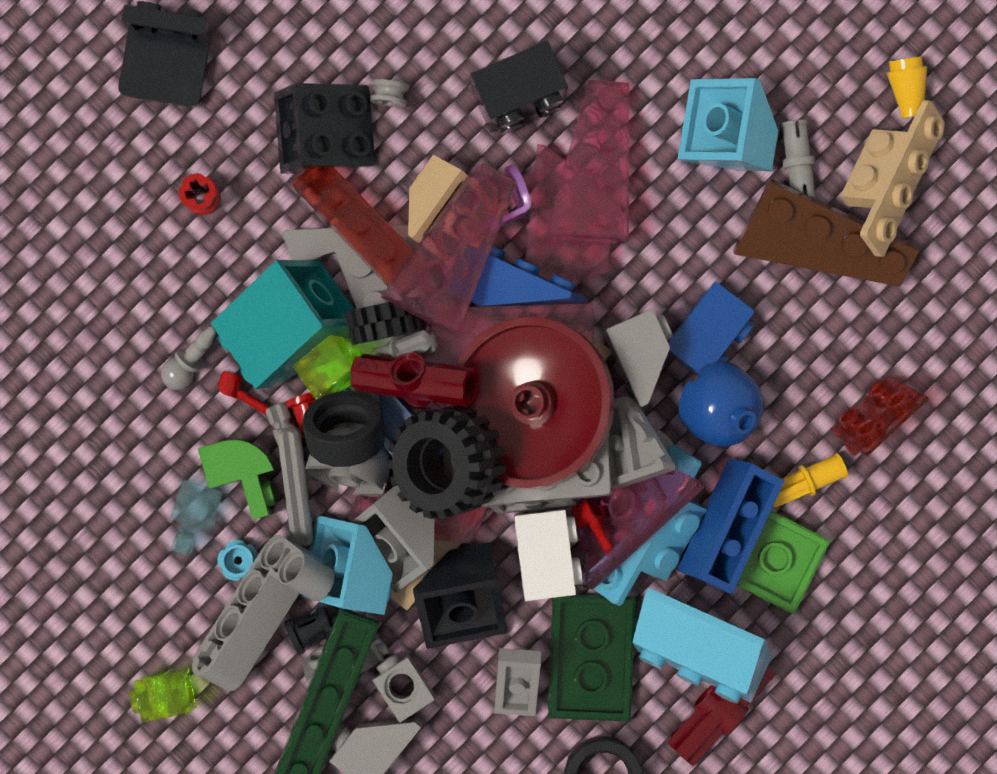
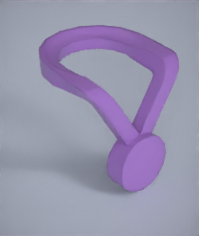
[478,164,531,236]

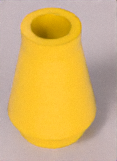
[886,56,927,118]

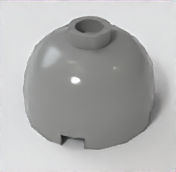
[305,423,390,497]

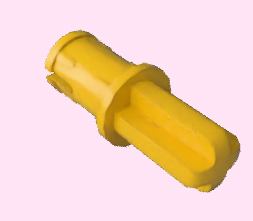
[773,453,849,507]

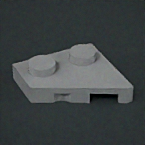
[609,396,675,489]

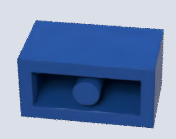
[668,281,755,377]

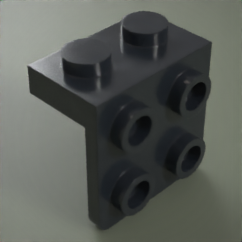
[118,1,213,108]

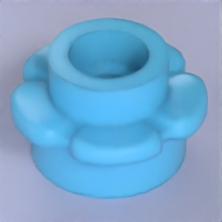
[217,540,258,581]

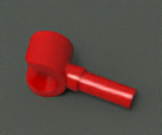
[218,371,270,415]
[571,501,614,554]

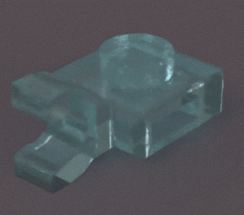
[170,480,224,556]

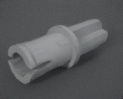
[369,330,438,358]

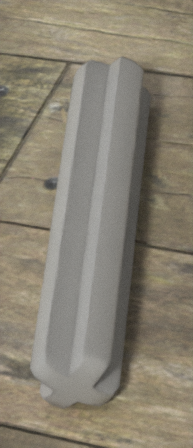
[277,427,313,546]

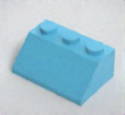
[632,588,772,703]

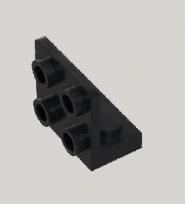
[274,83,375,174]

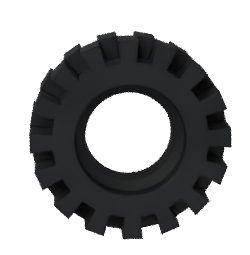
[345,296,426,345]

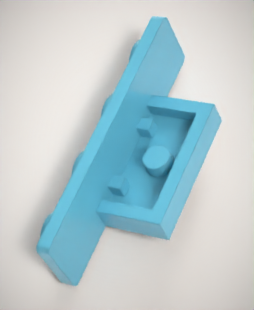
[591,444,707,606]

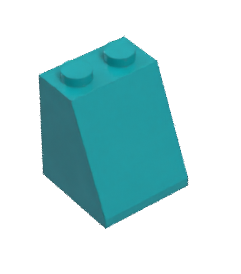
[211,260,355,389]

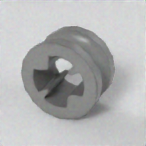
[370,79,409,108]

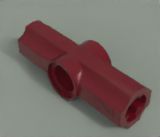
[350,352,479,407]
[666,666,776,766]

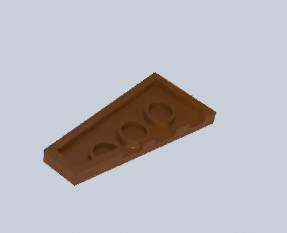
[733,178,920,287]

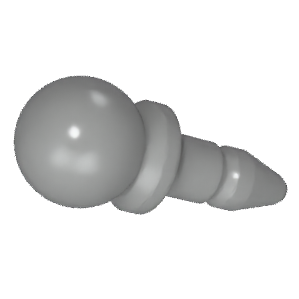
[161,326,216,390]

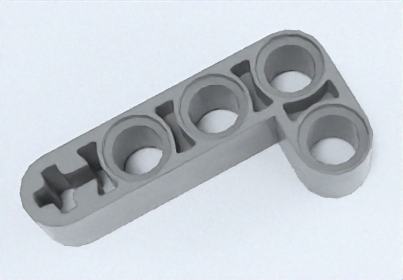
[192,535,335,691]

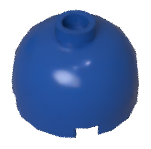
[679,361,764,447]

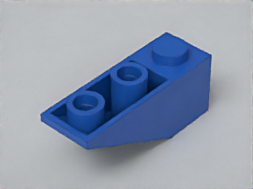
[446,242,586,311]

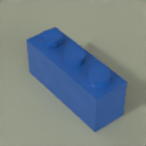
[677,458,784,595]

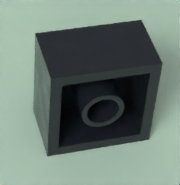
[470,40,568,135]

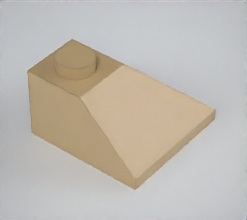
[408,155,509,272]

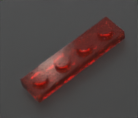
[292,167,432,300]

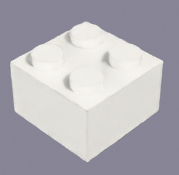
[514,508,583,601]

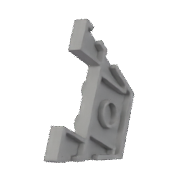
[281,225,440,382]

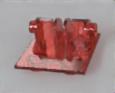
[830,375,929,457]

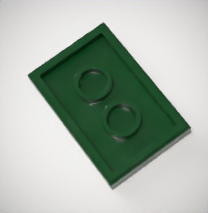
[548,594,636,722]

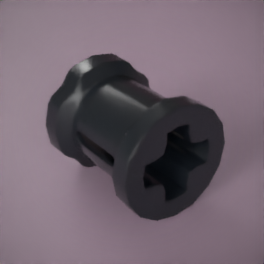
[284,604,333,655]

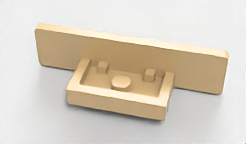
[840,100,945,257]

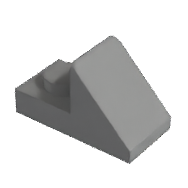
[494,648,541,716]

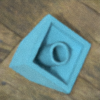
[678,78,778,172]
[300,515,393,615]

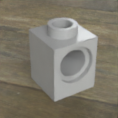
[372,653,436,723]

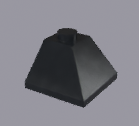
[413,542,508,649]

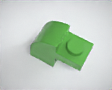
[198,440,277,520]

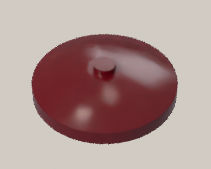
[446,317,615,489]

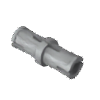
[781,120,817,199]

